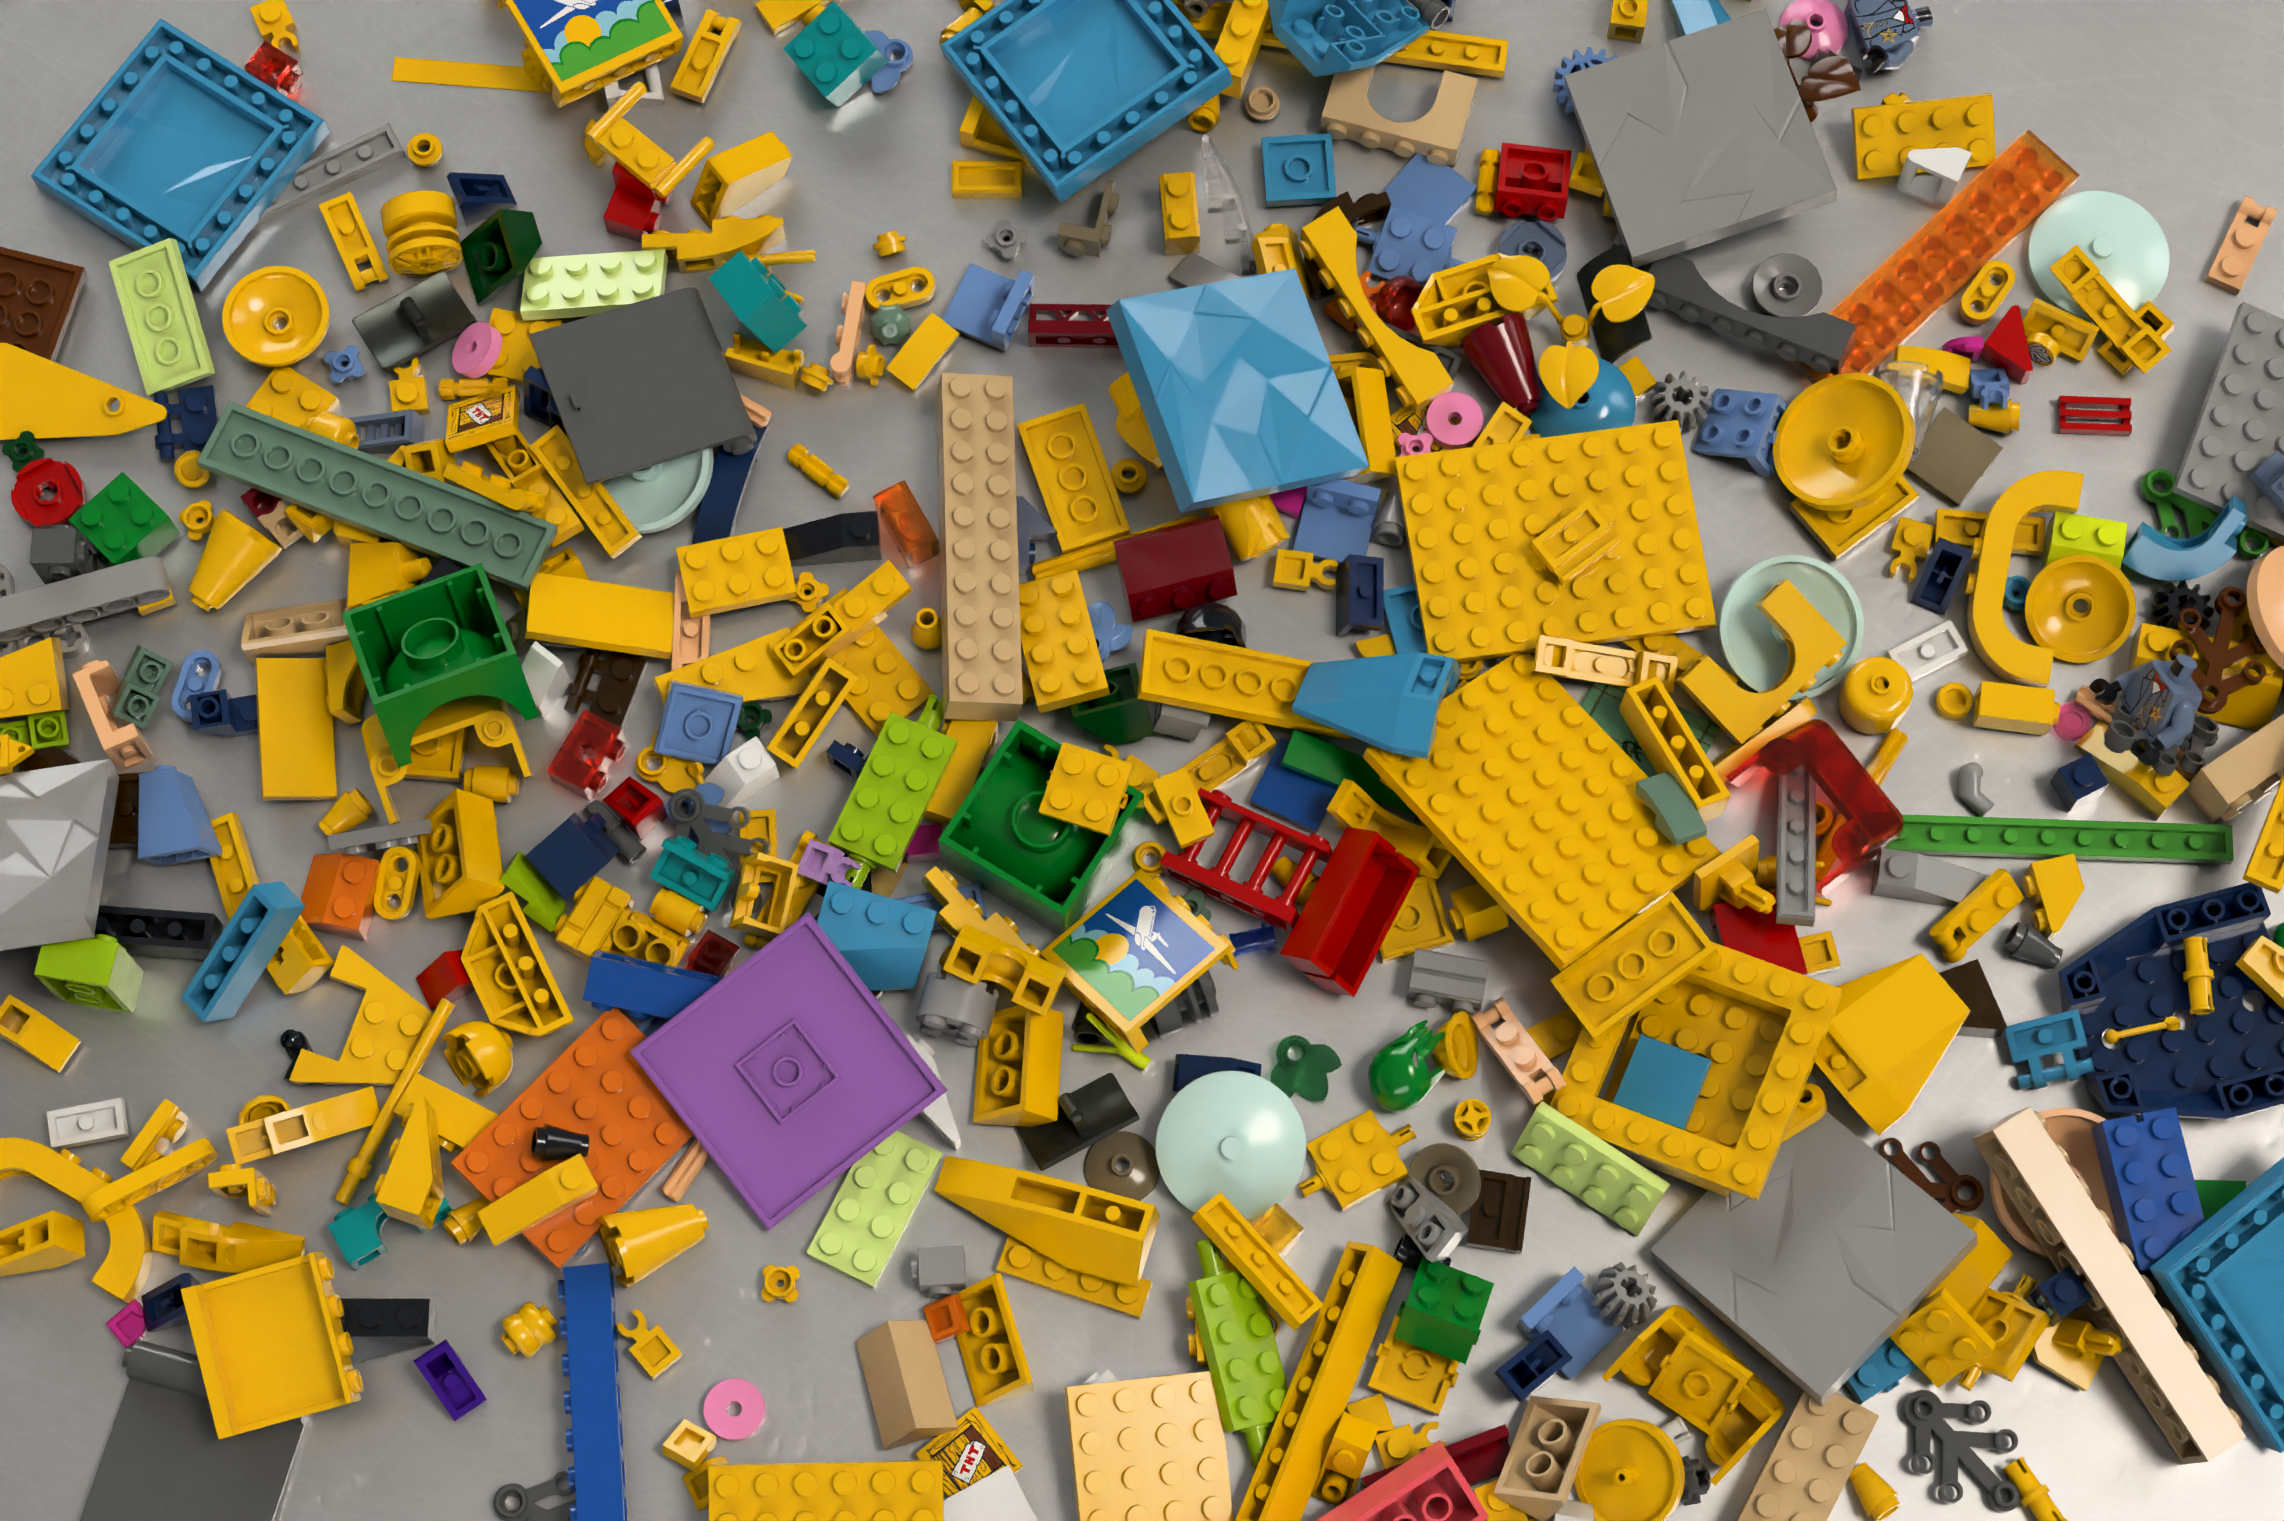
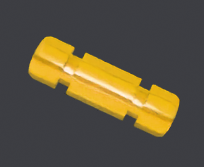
[1474,148,1500,216]
[439,377,509,400]
[787,443,849,498]

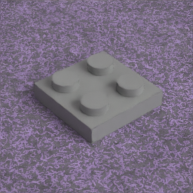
[327,818,432,855]

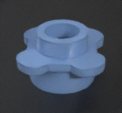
[325,345,365,384]

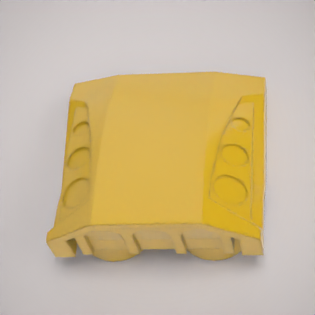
[587,908,691,977]

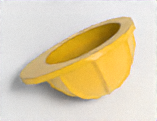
[1431,1011,1478,1080]

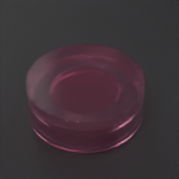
[2053,702,2092,741]

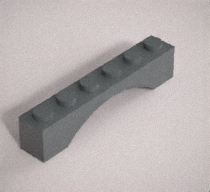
[1648,255,1857,375]

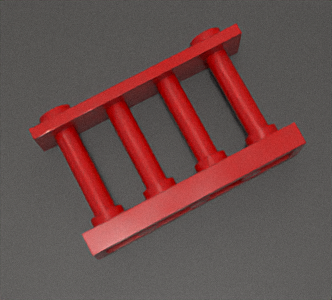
[1160,788,1333,933]

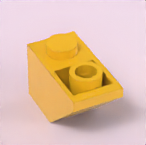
[2022,853,2084,941]
[0,994,81,1073]
[1311,1412,1380,1506]

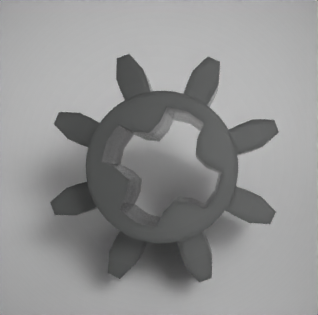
[1680,1456,1711,1506]

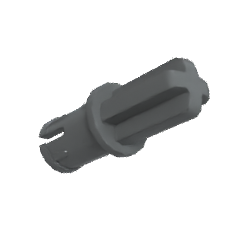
[582,800,647,864]

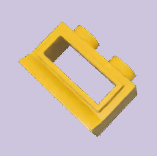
[729,852,800,940]

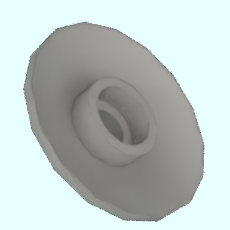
[1752,253,1822,318]

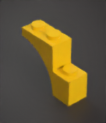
[324,592,398,725]

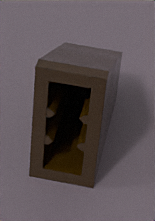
[1939,959,2008,1039]

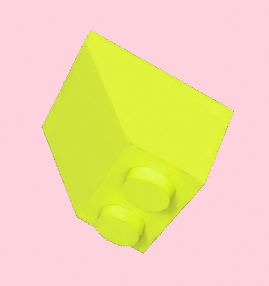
[2041,511,2127,600]

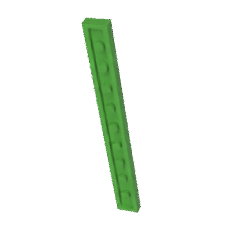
[1861,813,2234,864]

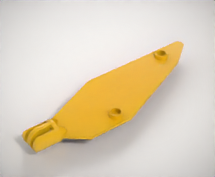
[0,342,167,440]

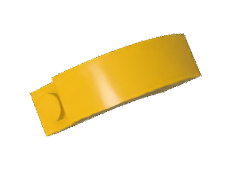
[1326,779,1452,879]

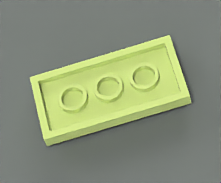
[108,238,216,397]
[520,249,668,321]
[1510,1101,1670,1237]
[806,1131,943,1289]

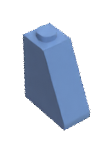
[138,765,222,867]

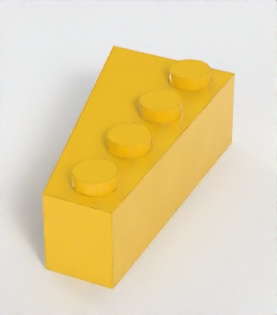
[0,637,71,720]

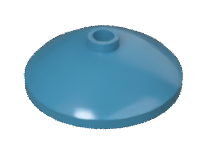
[1529,357,1636,438]

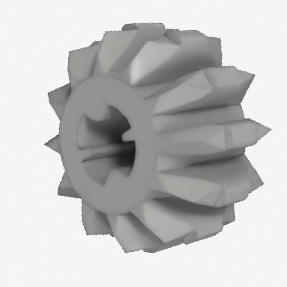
[1650,371,1711,432]
[1591,1262,1657,1330]

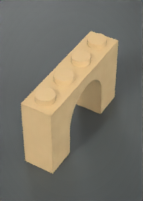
[1320,66,1478,167]

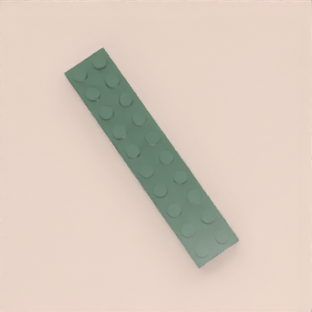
[197,401,558,592]

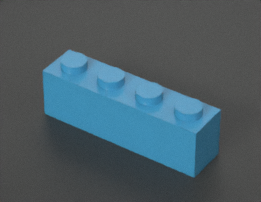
[181,881,305,1022]

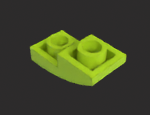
[0,710,70,752]
[499,851,566,932]

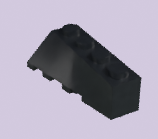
[340,1298,437,1365]

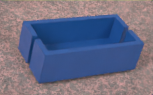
[2091,1107,2205,1275]

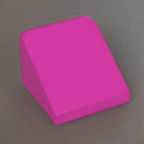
[907,823,942,863]

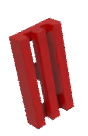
[2057,396,2132,436]

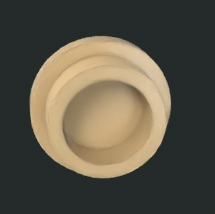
[1245,87,1280,121]

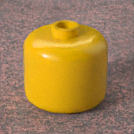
[1838,656,1913,735]

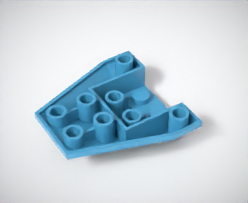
[1268,0,1431,77]
[1292,652,1461,759]

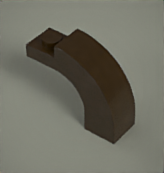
[1303,191,1391,302]

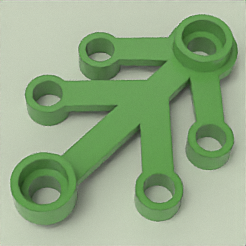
[2141,469,2269,559]

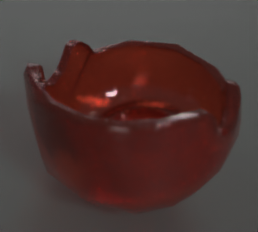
[1375,275,1424,331]

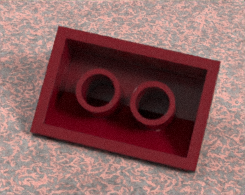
[1113,514,1237,622]

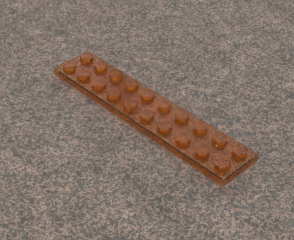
[1787,129,2080,384]

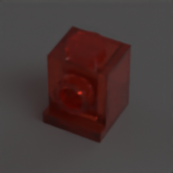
[244,41,303,96]

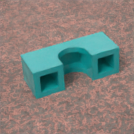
[327,1193,453,1271]

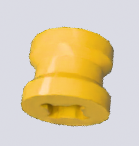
[1452,1099,1491,1141]

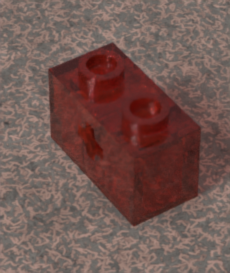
[547,709,627,801]

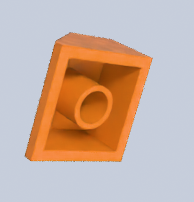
[300,853,380,942]

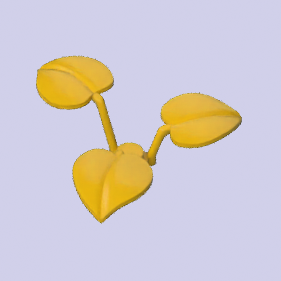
[1487,255,1655,410]

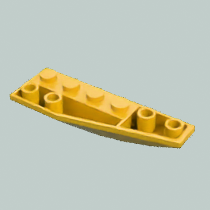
[934,1155,1160,1288]

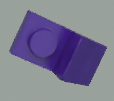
[414,1339,487,1421]

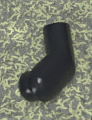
[280,1029,313,1087]

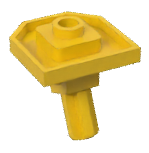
[1693,834,1776,914]
[2031,1308,2123,1391]

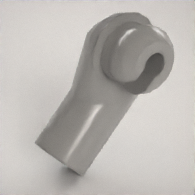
[1957,762,1994,817]

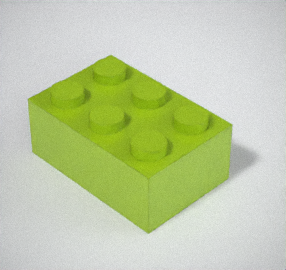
[34,934,144,1014]

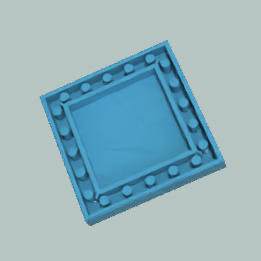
[940,0,1233,203]
[31,18,330,292]
[1106,268,1370,513]
[2149,1157,2284,1453]

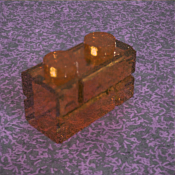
[873,480,939,569]

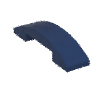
[691,424,768,545]

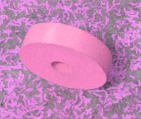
[452,321,502,379]
[1425,392,1484,450]
[703,1378,766,1442]

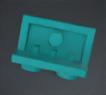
[649,835,736,912]

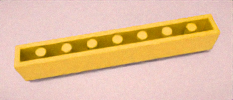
[1235,1241,1403,1521]

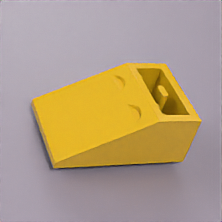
[374,1094,445,1231]

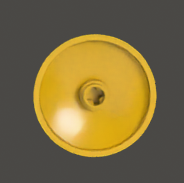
[1773,373,1915,511]

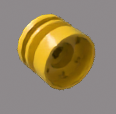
[380,191,463,278]

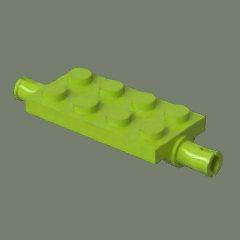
[828,694,958,889]
[1187,1238,1288,1467]

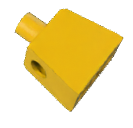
[347,542,432,610]

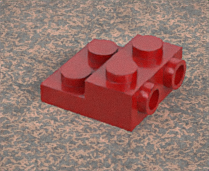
[1494,142,1572,222]

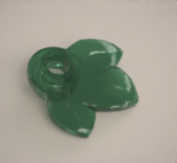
[1270,1035,1342,1103]

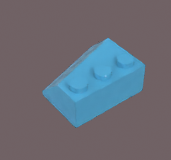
[817,881,937,991]

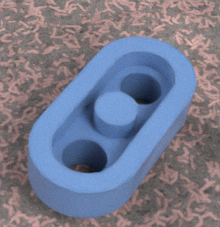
[171,650,222,722]

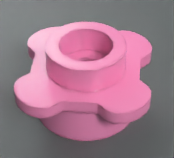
[1398,432,1433,457]

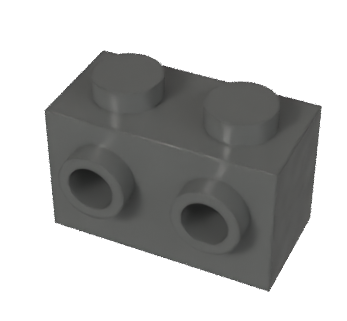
[30,524,97,585]

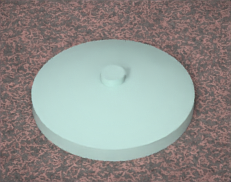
[2026,191,2170,325]
[602,447,714,534]
[1717,555,1864,700]
[1155,1070,1306,1220]

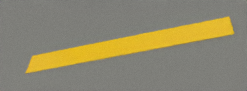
[391,57,553,93]

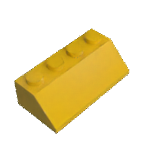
[2122,623,2284,732]

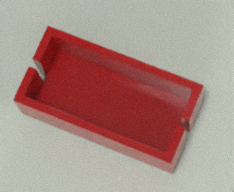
[1280,827,1420,997]

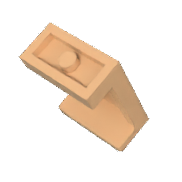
[72,660,155,772]

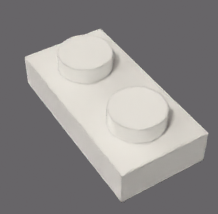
[1886,620,1969,682]
[46,1097,129,1151]

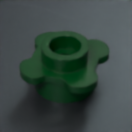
[2,431,45,473]
[735,701,772,740]

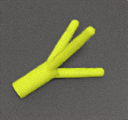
[1071,1013,1151,1071]

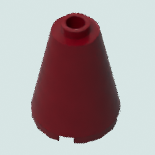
[1459,312,1543,416]

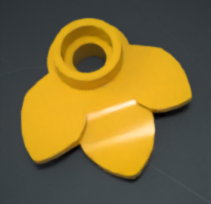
[635,730,703,794]

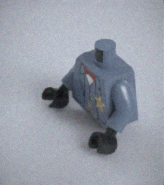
[1844,0,1933,73]
[2089,654,2202,766]

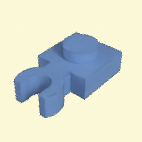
[1969,368,2010,410]

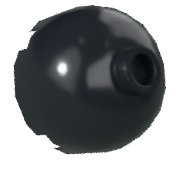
[1175,602,1247,648]

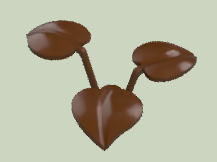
[1774,20,1861,123]

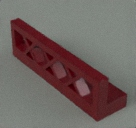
[1028,304,1119,348]
[1360,1424,1510,1490]

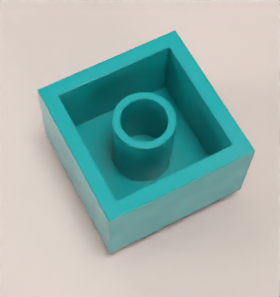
[783,1,890,108]
[708,250,807,354]

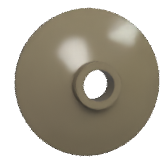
[1085,1131,1160,1201]
[1408,1143,1481,1215]

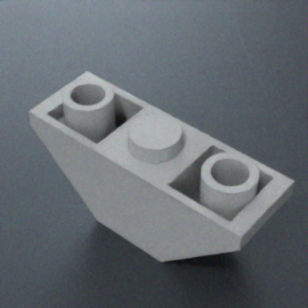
[1386,1175,1468,1263]

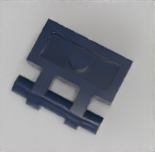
[153,385,219,463]

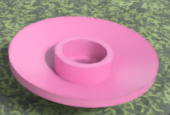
[1779,0,1849,61]

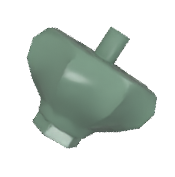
[869,303,912,345]

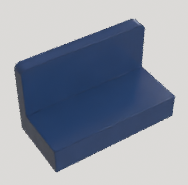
[1336,554,1384,636]

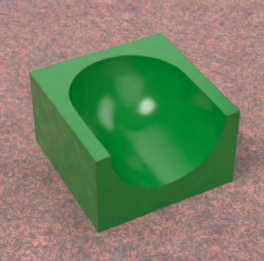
[342,563,539,768]
[938,719,1144,936]

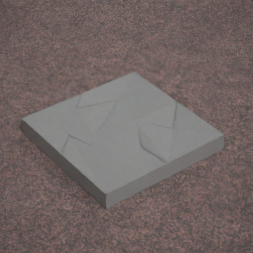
[1564,9,1837,268]
[0,758,119,951]
[1650,1097,1978,1406]

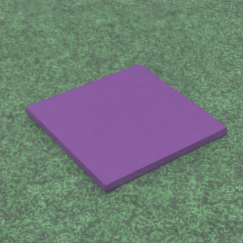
[630,912,948,1231]

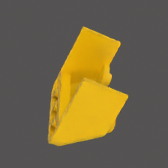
[361,695,533,824]
[1602,1305,1785,1486]

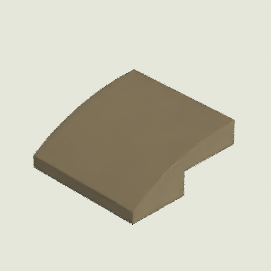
[1907,407,2003,505]

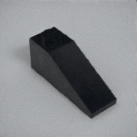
[783,511,882,567]

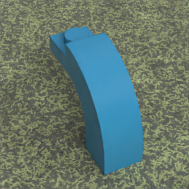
[2122,495,2248,581]

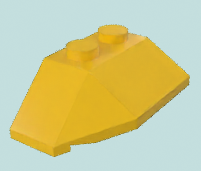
[1411,253,1557,347]
[460,891,574,1038]

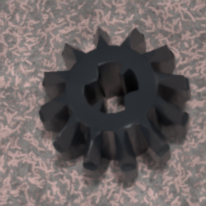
[2150,580,2214,631]

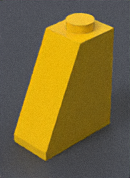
[690,131,793,228]

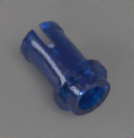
[1229,923,1277,957]

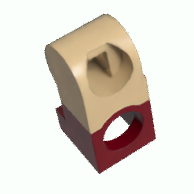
[240,488,304,550]

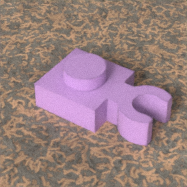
[797,839,861,887]

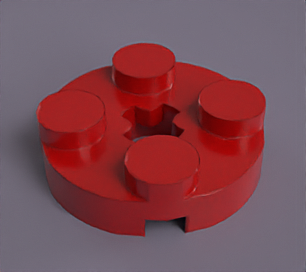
[11,458,86,529]

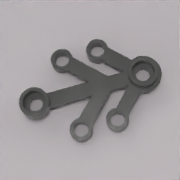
[2104,703,2219,776]
[669,788,771,914]
[1904,1390,2020,1513]
[493,1471,576,1521]

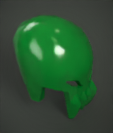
[1368,1020,1445,1113]

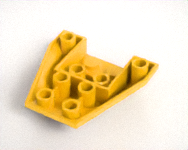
[1815,953,1971,1136]

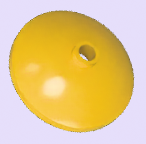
[222,266,330,367]
[2025,554,2136,663]

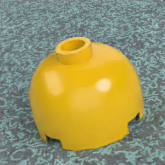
[442,1021,513,1097]

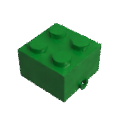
[68,472,180,566]
[1393,1256,1494,1364]

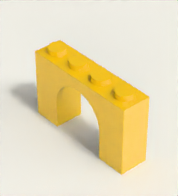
[1675,579,1847,744]

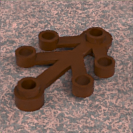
[2169,587,2267,714]
[1878,1138,1984,1214]

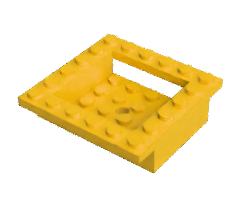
[1550,942,1843,1201]

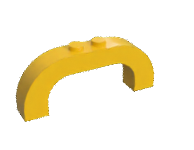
[1964,470,2084,688]
[0,1137,153,1304]

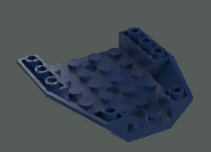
[2058,882,2284,1120]

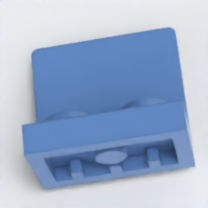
[942,264,1035,352]
[1694,388,1788,477]
[1293,479,1381,564]
[1517,1266,1623,1380]

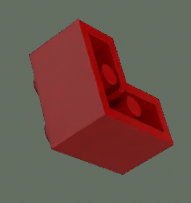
[603,161,674,243]

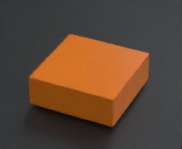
[923,1294,970,1343]

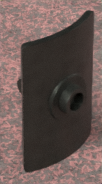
[1577,244,1652,364]
[352,271,477,372]
[1015,1073,1140,1171]

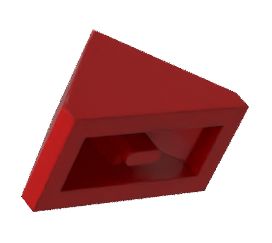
[1979,305,2033,385]
[603,776,668,840]
[416,949,475,1012]

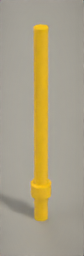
[334,998,455,1205]

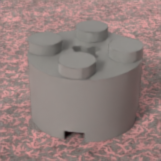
[916,972,999,1047]

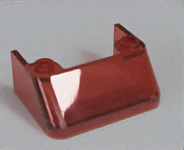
[1726,719,1905,896]

